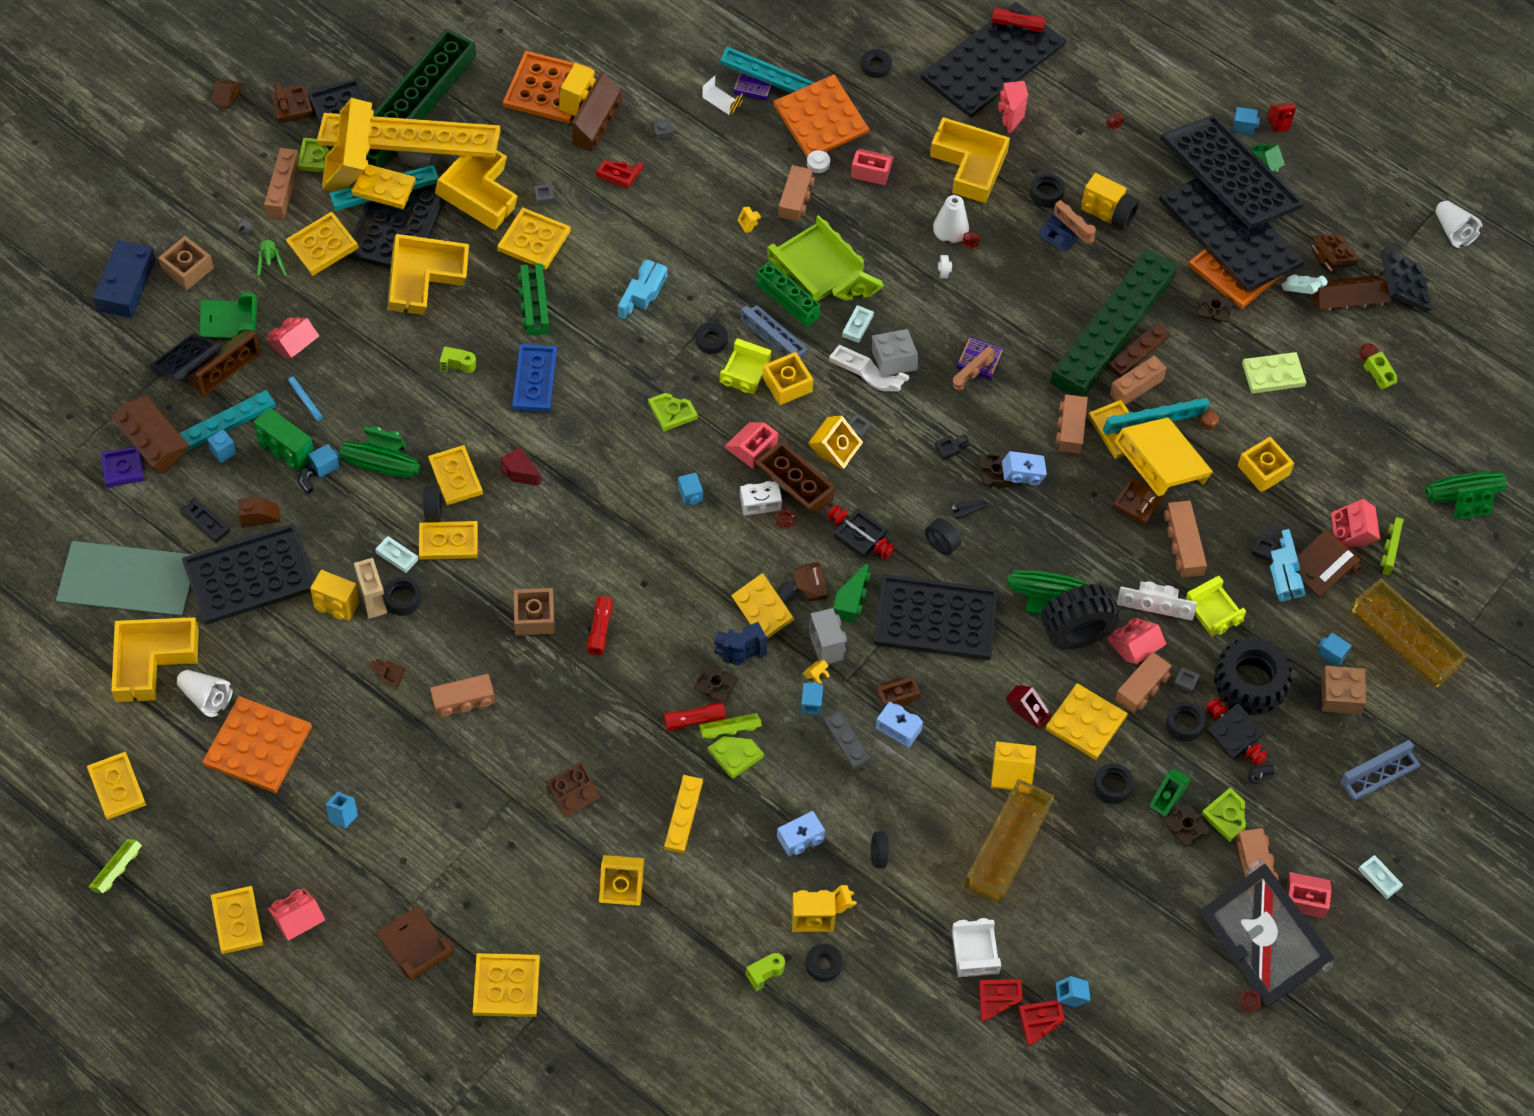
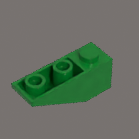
[833,564,871,623]

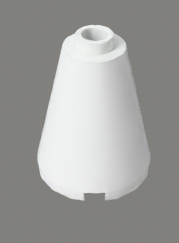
[933,195,969,243]
[1435,201,1482,248]
[177,670,232,717]

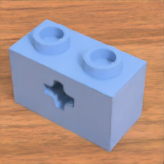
[1002,451,1047,485]
[876,701,923,748]
[777,811,825,856]

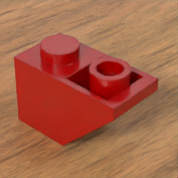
[1267,102,1297,132]

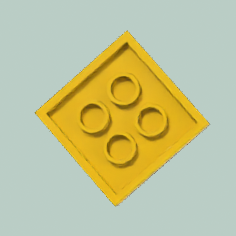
[497,207,571,270]
[285,212,359,276]
[1045,683,1128,760]
[473,953,540,1017]

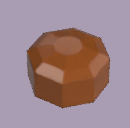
[1200,410,1219,429]

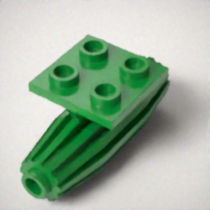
[339,426,420,478]
[1425,472,1507,520]
[1007,570,1090,615]

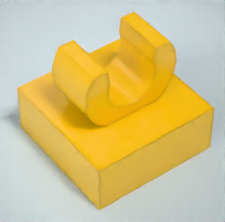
[738,207,761,233]
[803,660,829,684]
[834,885,857,913]

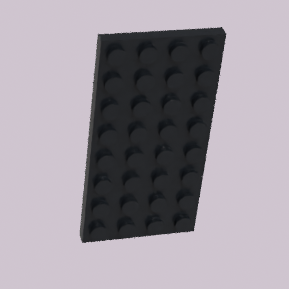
[921,2,1066,118]
[1160,115,1304,229]
[1159,177,1304,293]

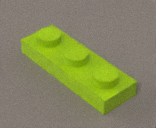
[1380,517,1403,576]
[699,713,761,739]
[89,839,142,893]

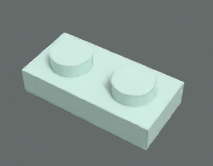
[842,305,874,343]
[375,536,418,573]
[1358,855,1403,899]

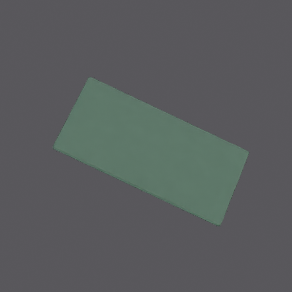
[56,541,192,616]

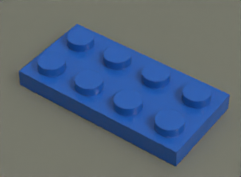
[512,344,557,412]

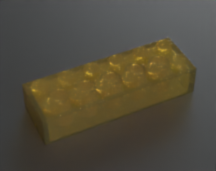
[1350,578,1468,689]
[964,779,1055,905]

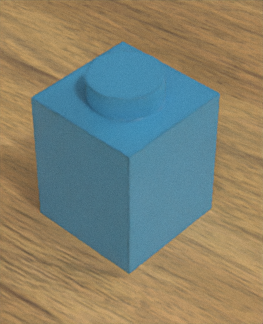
[1232,107,1260,135]
[207,429,236,464]
[308,444,340,478]
[678,473,703,506]
[1318,633,1352,667]
[801,682,823,715]
[325,792,358,828]
[1056,976,1090,1008]

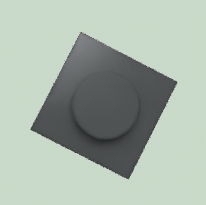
[652,118,673,139]
[534,184,554,205]
[848,414,872,439]
[1174,667,1200,694]

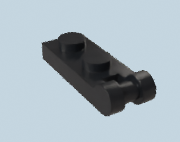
[180,498,230,543]

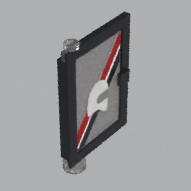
[1198,859,1335,1008]

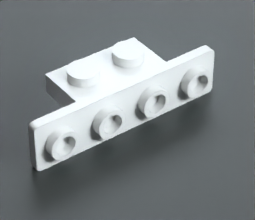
[1117,582,1197,620]

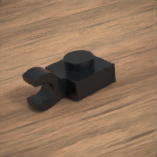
[935,434,969,461]
[1252,527,1277,561]

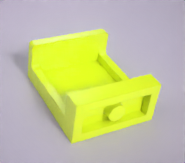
[720,338,771,395]
[1185,576,1246,637]

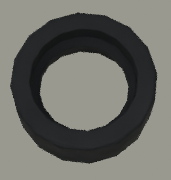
[1030,173,1065,208]
[1111,194,1140,230]
[423,485,442,522]
[925,518,961,555]
[383,577,421,616]
[1166,701,1205,741]
[1094,763,1134,804]

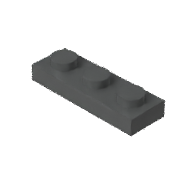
[824,711,871,770]

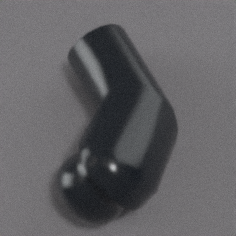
[298,467,314,495]
[1248,765,1274,784]

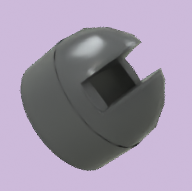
[237,218,254,234]

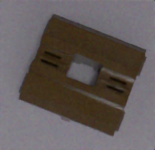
[1197,292,1234,323]
[978,454,1011,489]
[694,664,738,703]
[1164,804,1211,847]

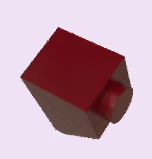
[500,447,541,486]
[1005,685,1052,729]

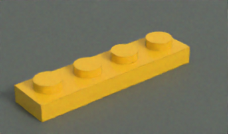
[664,775,703,854]

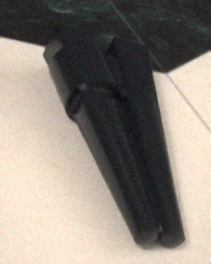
[951,500,988,519]

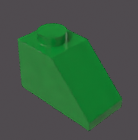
[1250,144,1285,173]
[1149,768,1191,817]

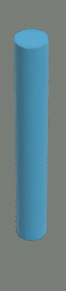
[288,377,323,421]

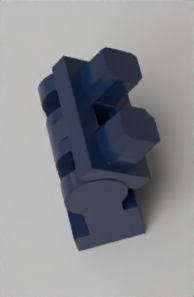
[1038,212,1088,251]
[714,622,767,665]

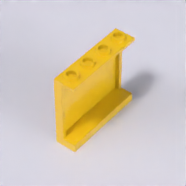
[1114,417,1213,496]

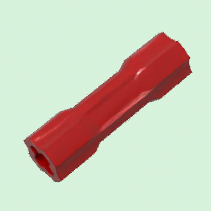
[992,7,1046,32]
[587,596,613,656]
[664,702,726,731]

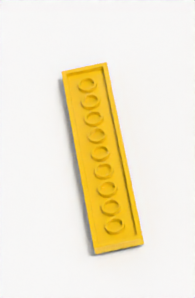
[317,113,501,158]

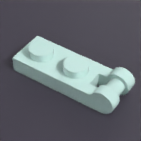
[1281,275,1327,294]

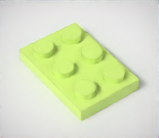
[1242,352,1306,394]

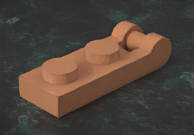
[1054,200,1096,244]
[953,346,994,391]

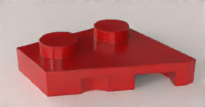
[596,161,643,189]
[979,979,1022,1022]
[1018,1000,1065,1047]

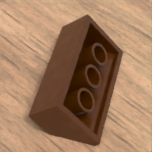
[572,72,623,151]
[1311,275,1391,311]
[187,331,261,397]
[111,396,190,473]
[755,441,836,511]

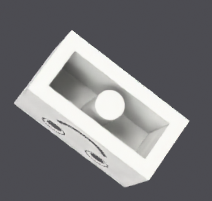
[740,481,782,516]

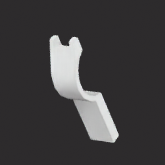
[829,345,909,391]

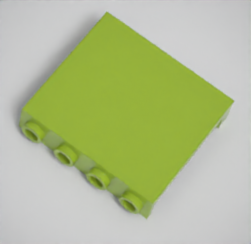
[767,215,864,301]

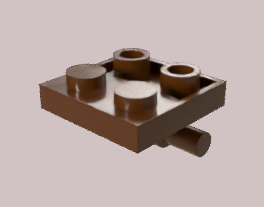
[270,82,313,123]
[1311,234,1360,274]
[1112,477,1164,525]
[545,762,601,817]

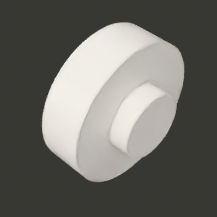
[807,151,830,173]
[938,255,952,279]

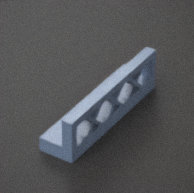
[741,305,808,358]
[1340,739,1420,801]

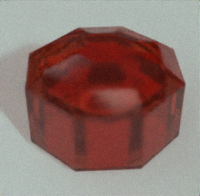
[1106,112,1124,130]
[962,231,980,248]
[1359,343,1378,361]
[776,509,794,529]
[1240,990,1261,1011]

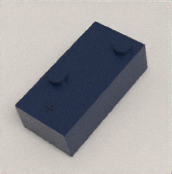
[93,240,156,318]

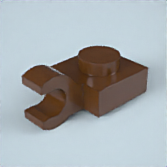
[369,659,406,688]

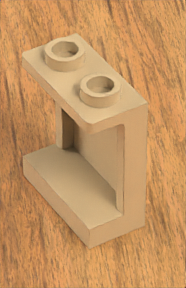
[354,558,387,619]

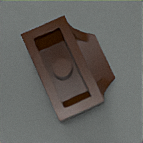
[793,562,827,602]
[877,677,921,708]

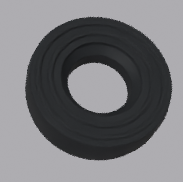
[861,49,892,78]
[695,322,728,354]
[871,831,889,868]
[805,944,843,982]

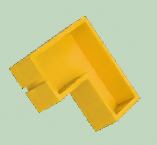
[322,98,374,192]
[930,117,1010,204]
[435,150,518,231]
[387,234,469,315]
[111,617,198,702]

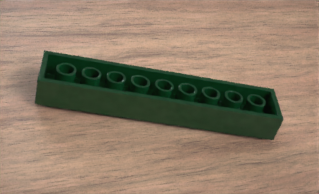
[366,28,476,168]
[1050,248,1178,397]

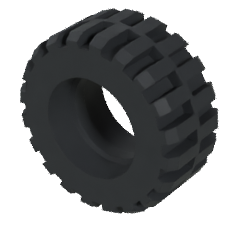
[1041,584,1120,650]
[1214,636,1293,715]

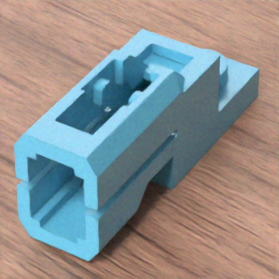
[618,260,667,319]
[1270,529,1305,601]

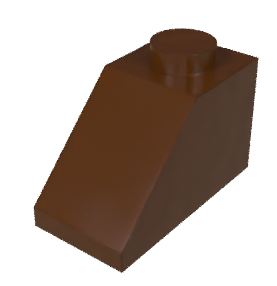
[211,79,242,109]
[237,497,281,528]

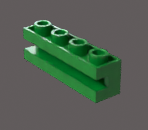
[755,261,821,328]
[517,263,549,336]

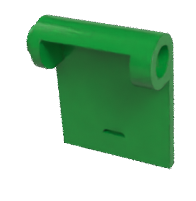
[200,292,257,340]

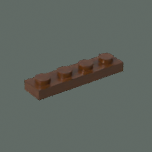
[1107,322,1171,377]

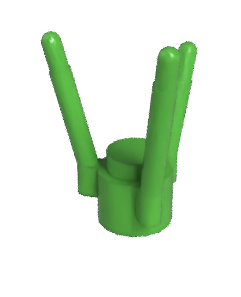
[257,240,287,276]

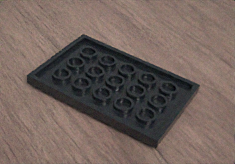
[345,183,445,268]
[182,523,315,625]
[873,574,998,660]

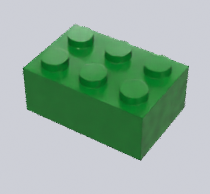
[254,407,314,473]

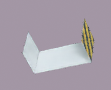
[703,76,742,115]

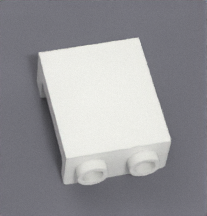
[952,918,1001,977]

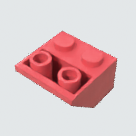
[998,81,1028,133]
[851,149,894,186]
[265,317,319,358]
[725,422,778,469]
[1331,499,1381,547]
[1107,618,1166,664]
[1284,872,1332,919]
[267,889,325,941]

